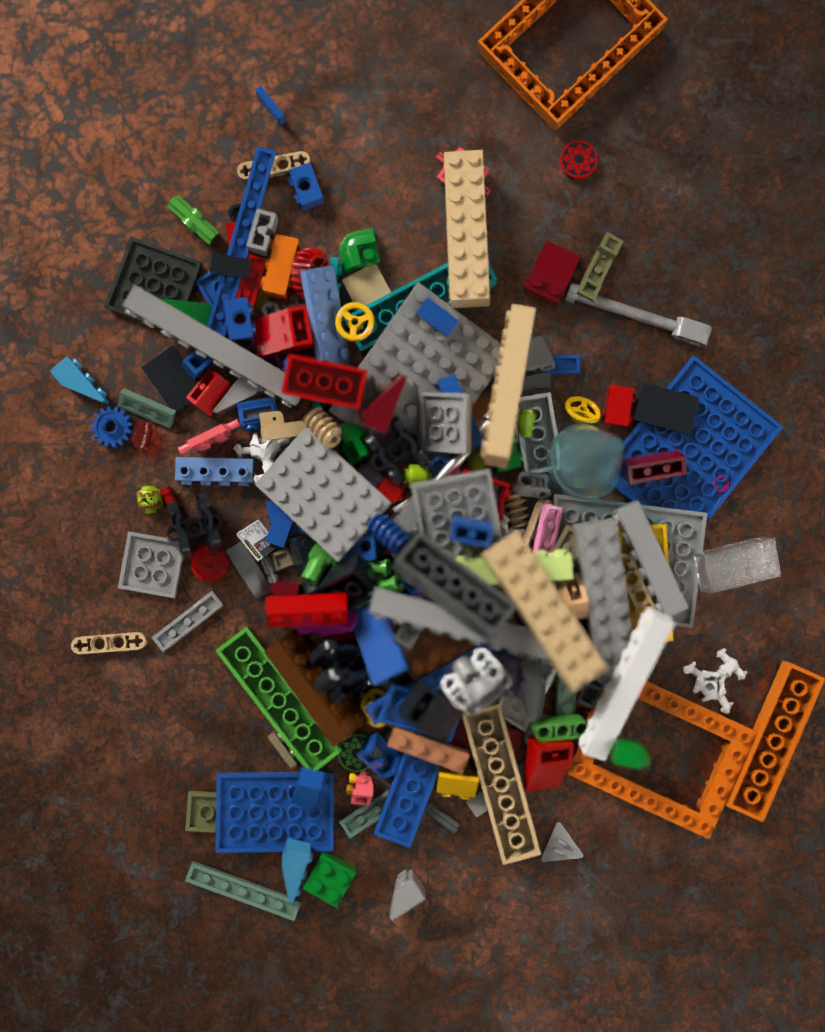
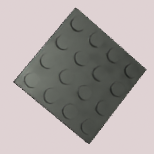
[104,236,203,327]

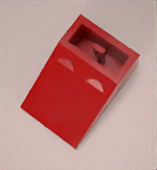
[251,305,314,358]
[523,737,574,792]

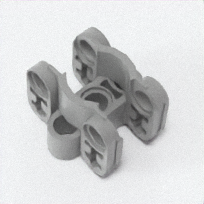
[441,649,512,716]

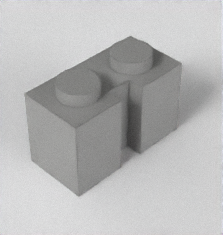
[247,209,279,257]

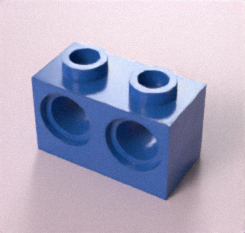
[340,531,381,562]

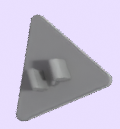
[541,822,583,862]

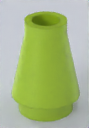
[517,409,536,437]

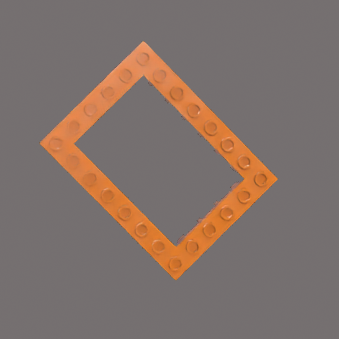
[477,0,668,132]
[567,681,757,839]

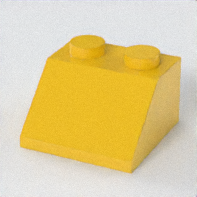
[436,766,479,800]

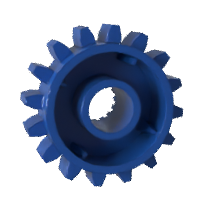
[90,406,134,448]

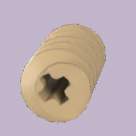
[302,407,342,449]
[504,490,529,529]

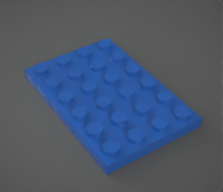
[216,772,334,853]

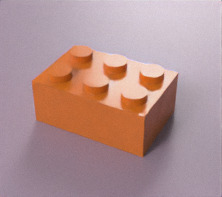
[260,234,302,304]

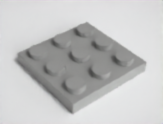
[420,392,471,454]
[118,531,183,598]

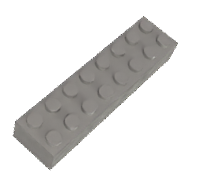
[572,518,632,683]

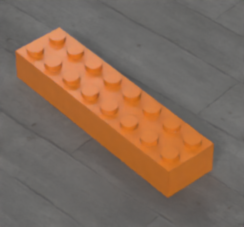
[725,660,825,822]

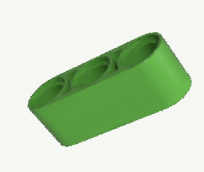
[530,714,588,742]

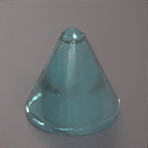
[547,423,624,501]

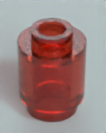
[130,421,153,450]

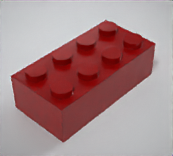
[281,354,368,410]

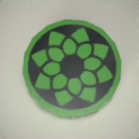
[338,733,376,772]

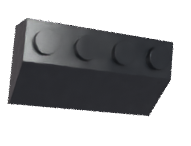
[299,554,379,611]

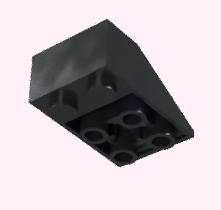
[287,534,352,577]
[396,679,464,743]

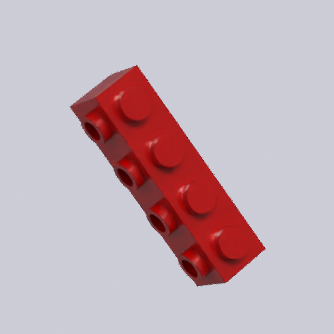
[266,593,348,628]

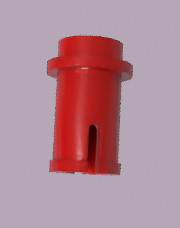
[160,486,180,508]

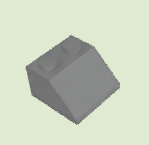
[390,869,425,921]

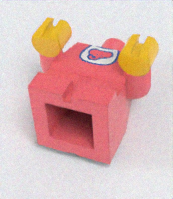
[346,771,373,806]

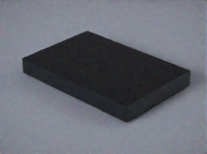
[141,345,198,414]
[633,383,699,435]

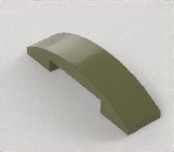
[577,232,624,302]

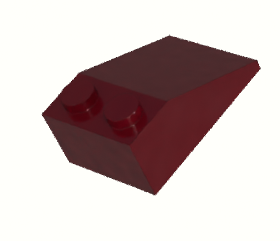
[522,240,581,308]
[358,375,407,433]

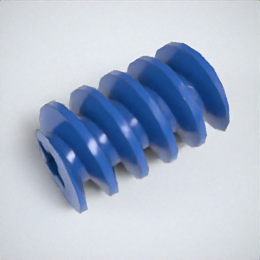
[367,513,411,554]

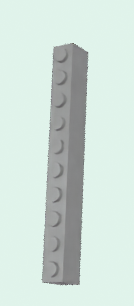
[123,285,301,408]
[369,587,551,664]

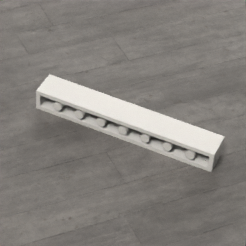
[579,607,675,761]

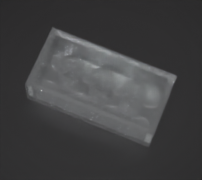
[694,537,781,593]

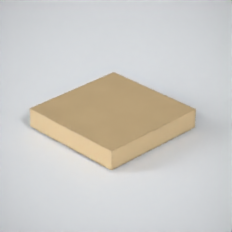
[342,265,391,310]

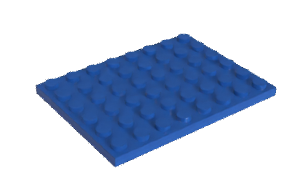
[597,355,783,523]

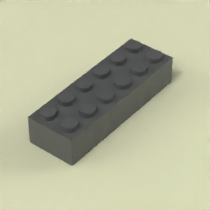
[392,531,517,643]

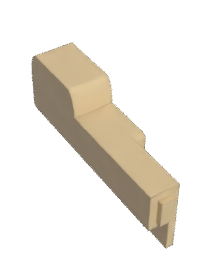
[259,411,333,441]

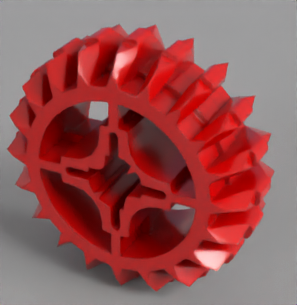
[290,247,329,299]

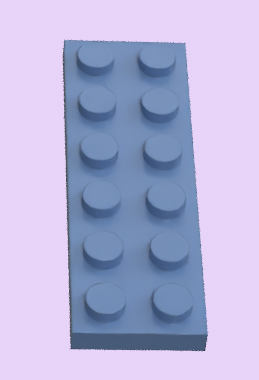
[300,265,352,367]

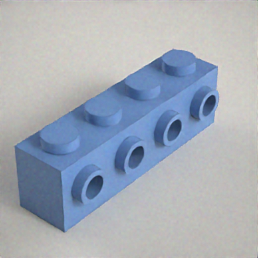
[175,457,255,487]

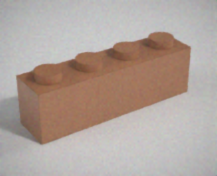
[388,726,469,773]

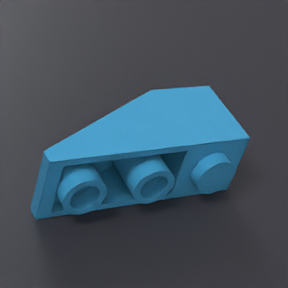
[50,356,109,404]
[282,838,313,904]

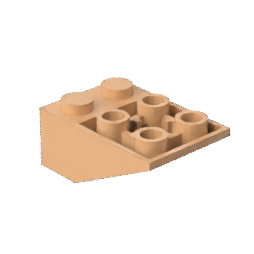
[551,573,589,619]

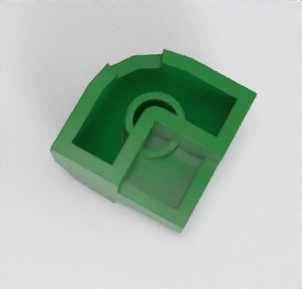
[339,228,380,274]
[337,423,372,468]
[610,737,650,770]

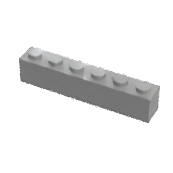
[612,500,689,617]

